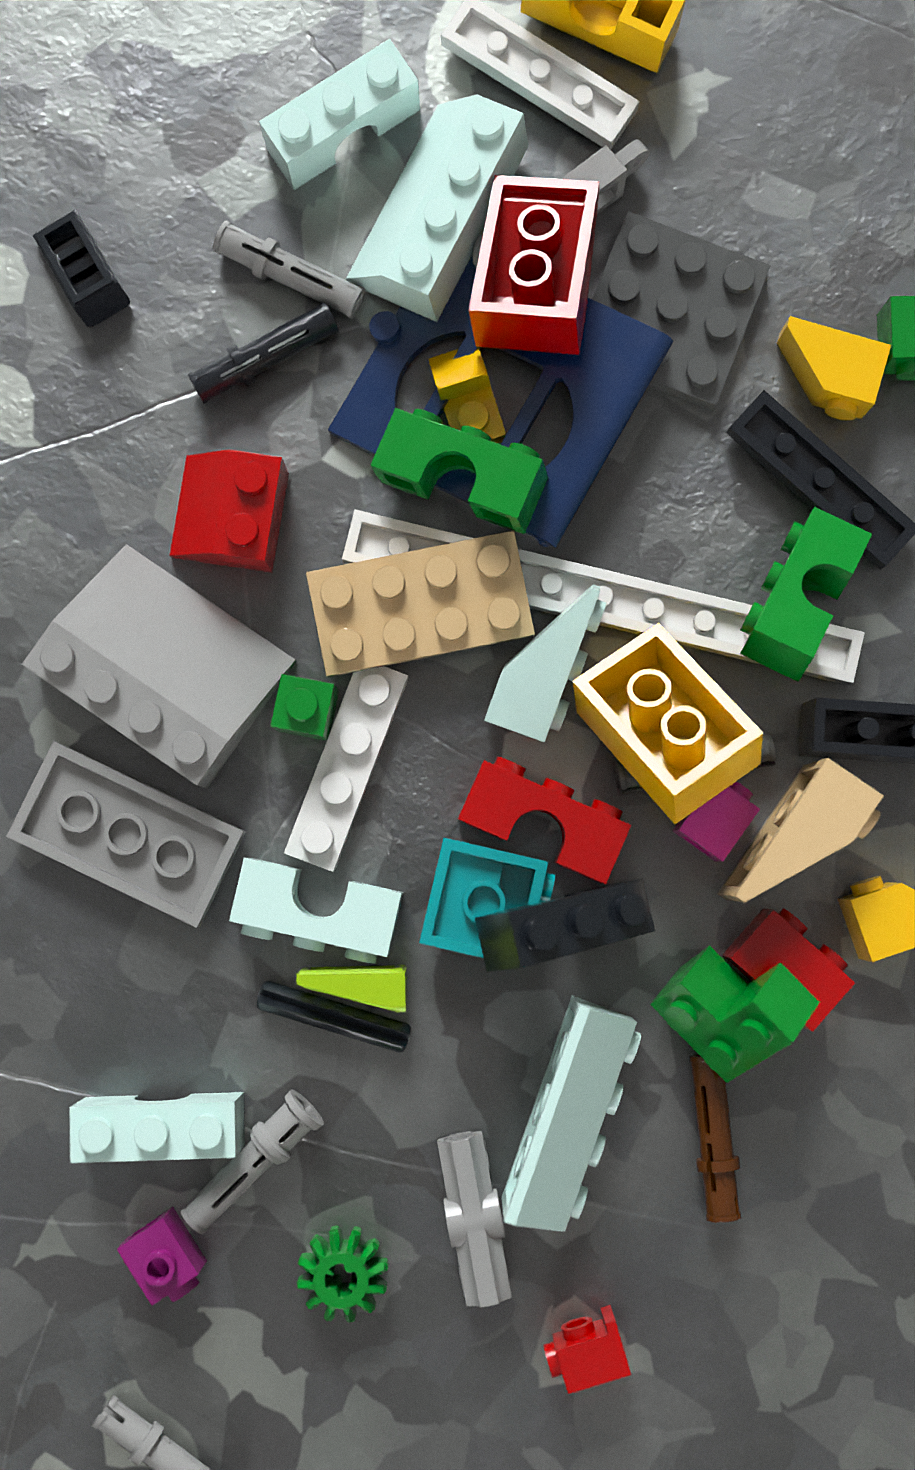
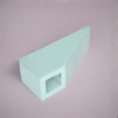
[484,584,606,742]

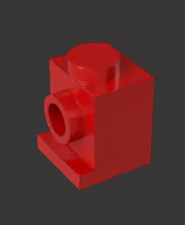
[543,1305,632,1394]

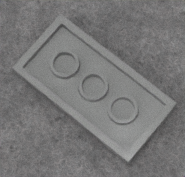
[6,741,246,928]

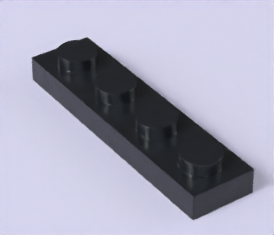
[726,390,915,570]

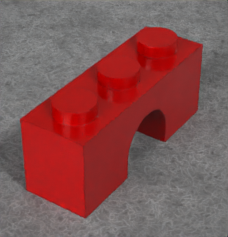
[458,756,631,884]

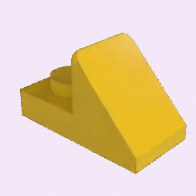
[428,348,506,443]

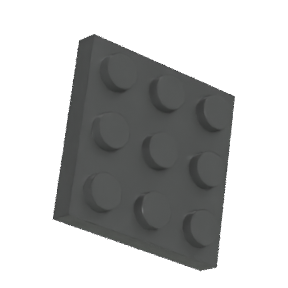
[592,211,771,411]

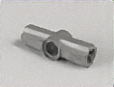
[437,1131,512,1308]

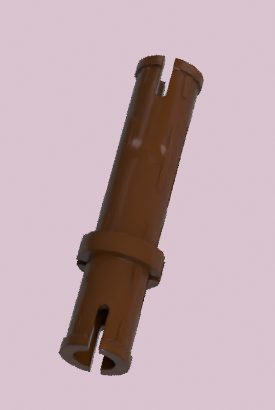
[689,1054,741,1223]

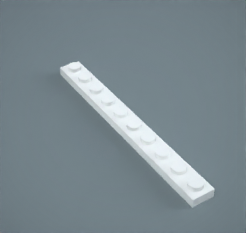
[342,510,865,685]

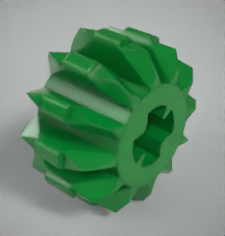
[297,1225,389,1323]

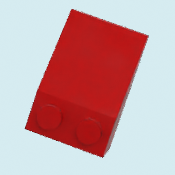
[469,175,600,355]

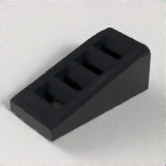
[32,209,130,327]

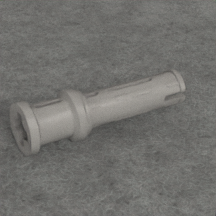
[180,1089,324,1234]

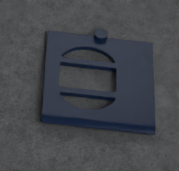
[328,254,674,548]

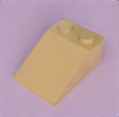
[717,758,884,903]

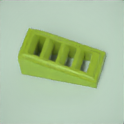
[296,965,407,1013]

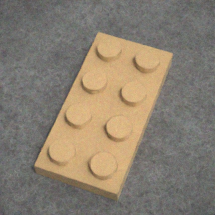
[306,530,535,677]

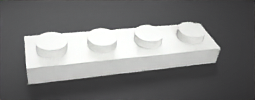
[441,0,639,150]
[284,666,409,872]

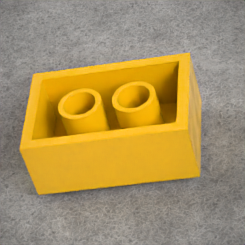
[573,623,763,824]

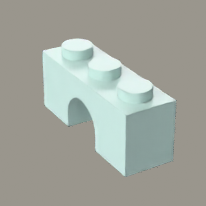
[259,38,420,190]
[229,858,404,964]
[70,1092,245,1163]

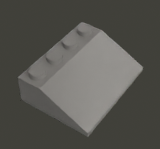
[22,544,296,789]

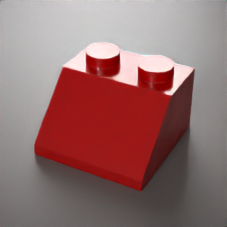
[170,449,289,573]

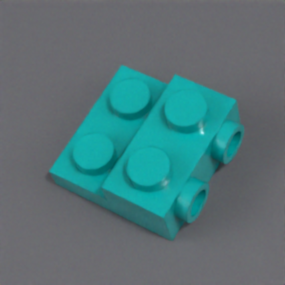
[419,838,555,968]

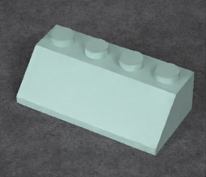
[346,95,529,322]
[501,996,641,1232]

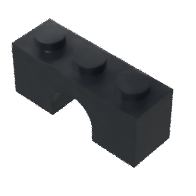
[475,878,655,972]

